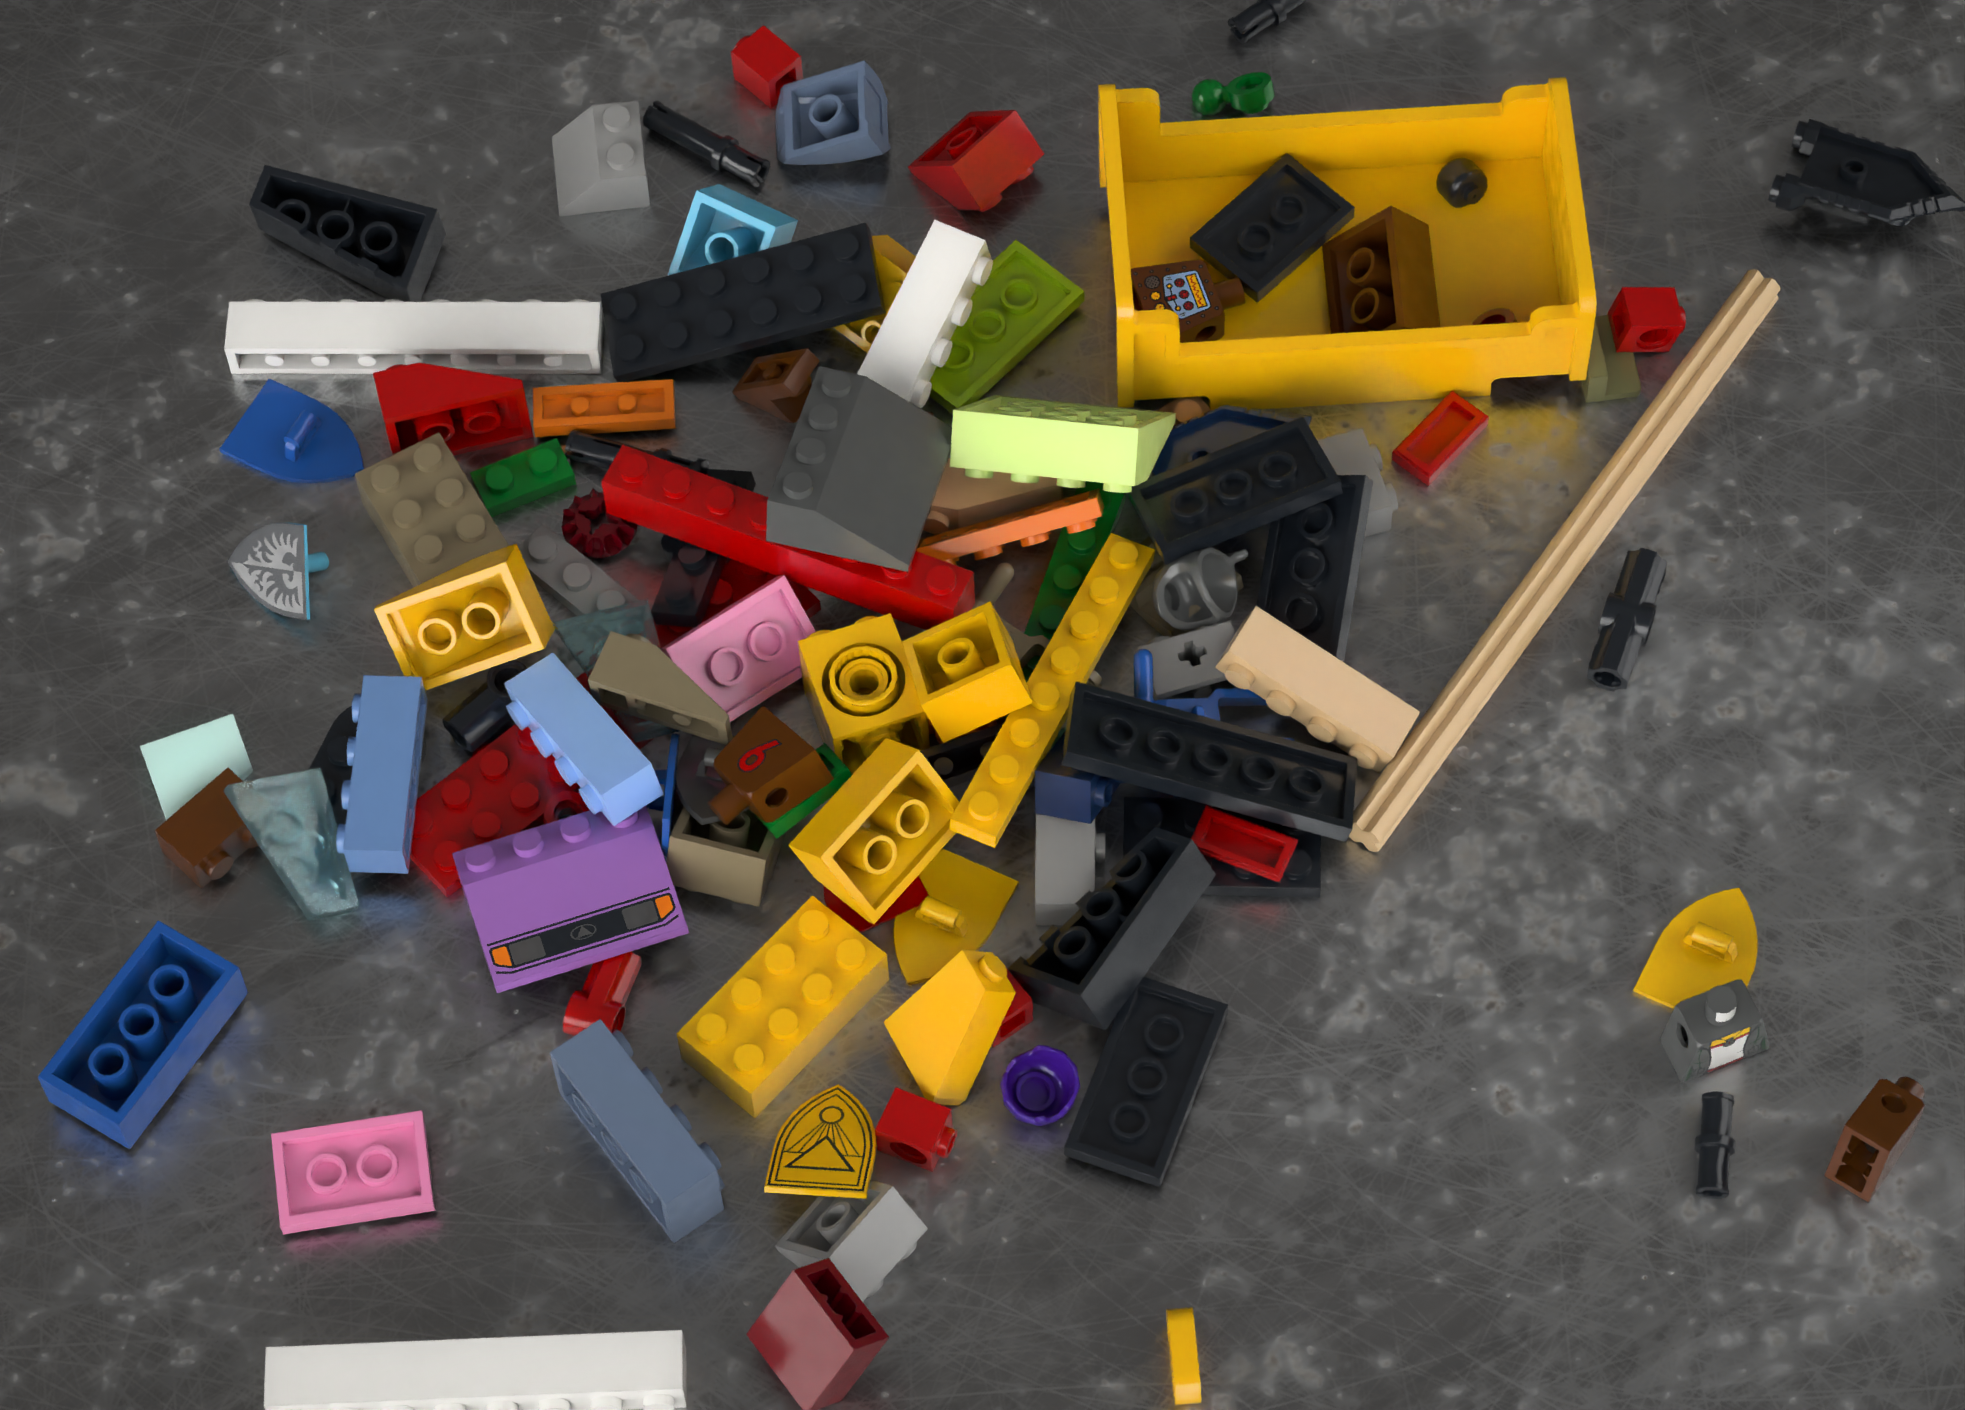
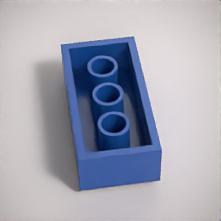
[38,920,248,1150]

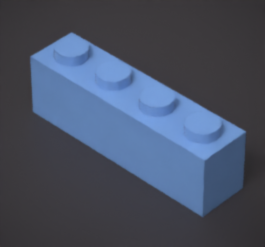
[336,675,428,874]

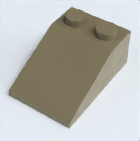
[666,807,786,907]

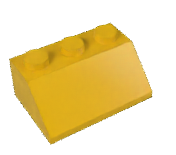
[788,738,959,924]

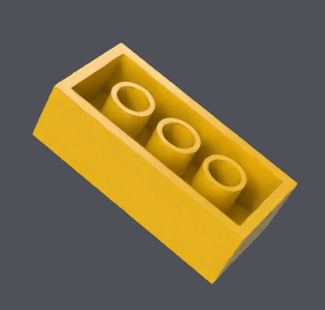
[676,895,889,1118]

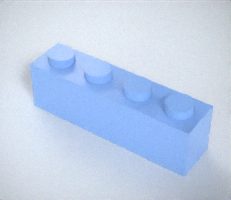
[504,653,663,826]

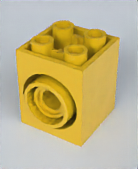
[798,613,930,774]

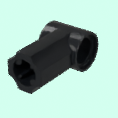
[442,660,527,752]

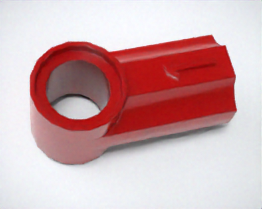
[563,951,642,1036]

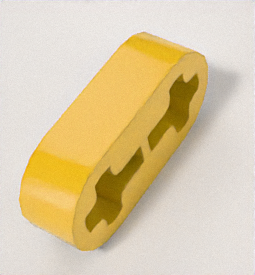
[1166,1307,1201,1405]

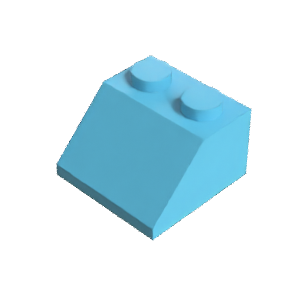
[668,184,798,275]

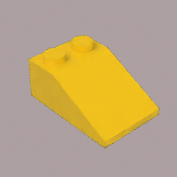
[374,543,555,691]

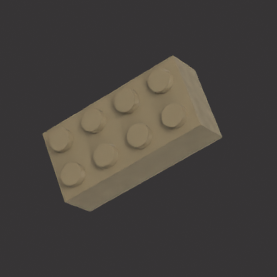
[354,433,509,588]

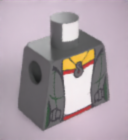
[1660,979,1769,1084]

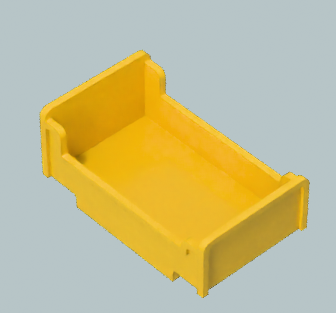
[1098,77,1596,410]

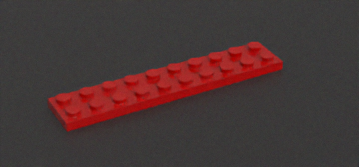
[410,559,821,898]

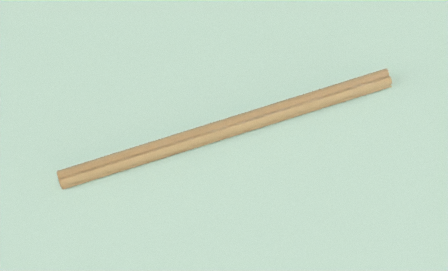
[1349,269,1781,852]

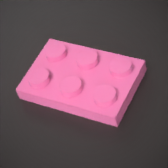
[660,575,816,722]
[271,1110,435,1234]

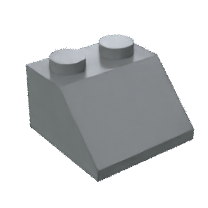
[552,100,651,216]
[775,1180,928,1302]

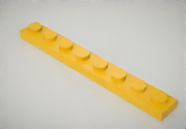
[949,533,1155,848]

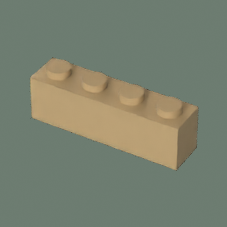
[1215,606,1420,773]

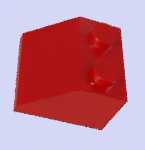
[908,110,1044,212]

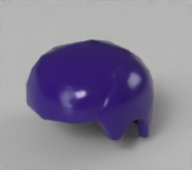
[1000,1045,1080,1126]

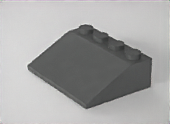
[766,366,952,572]

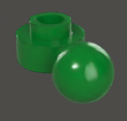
[1191,72,1275,115]

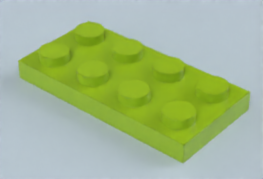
[929,240,1085,414]

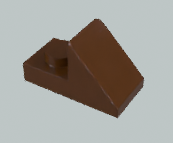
[732,348,820,423]

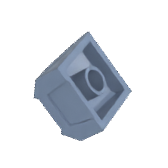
[775,60,891,165]

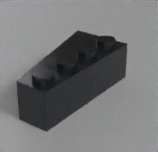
[249,165,446,302]
[1008,827,1216,1030]

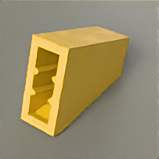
[883,950,1016,1106]

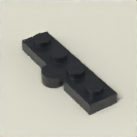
[650,469,756,628]

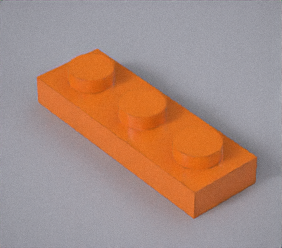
[533,379,676,437]

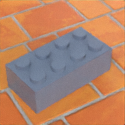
[550,1019,725,1244]

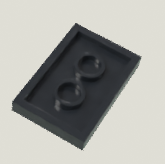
[1190,153,1355,303]

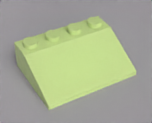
[950,395,1176,493]

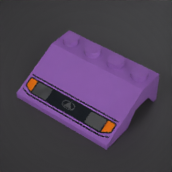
[452,806,689,993]

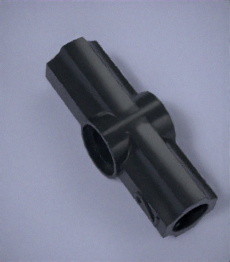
[1587,548,1668,692]

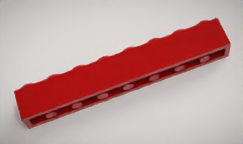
[601,445,975,630]

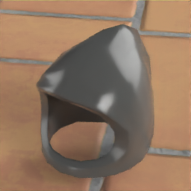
[1152,547,1248,630]

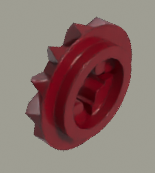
[561,488,638,558]

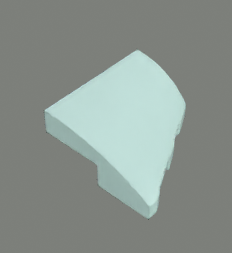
[140,714,253,820]

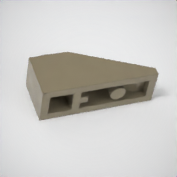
[588,631,733,745]

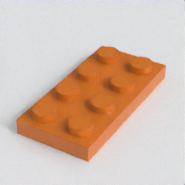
[916,488,1104,565]

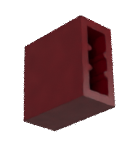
[746,1258,889,1410]

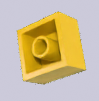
[902,601,1033,743]

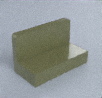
[1581,315,1641,403]

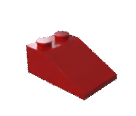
[373,362,534,456]

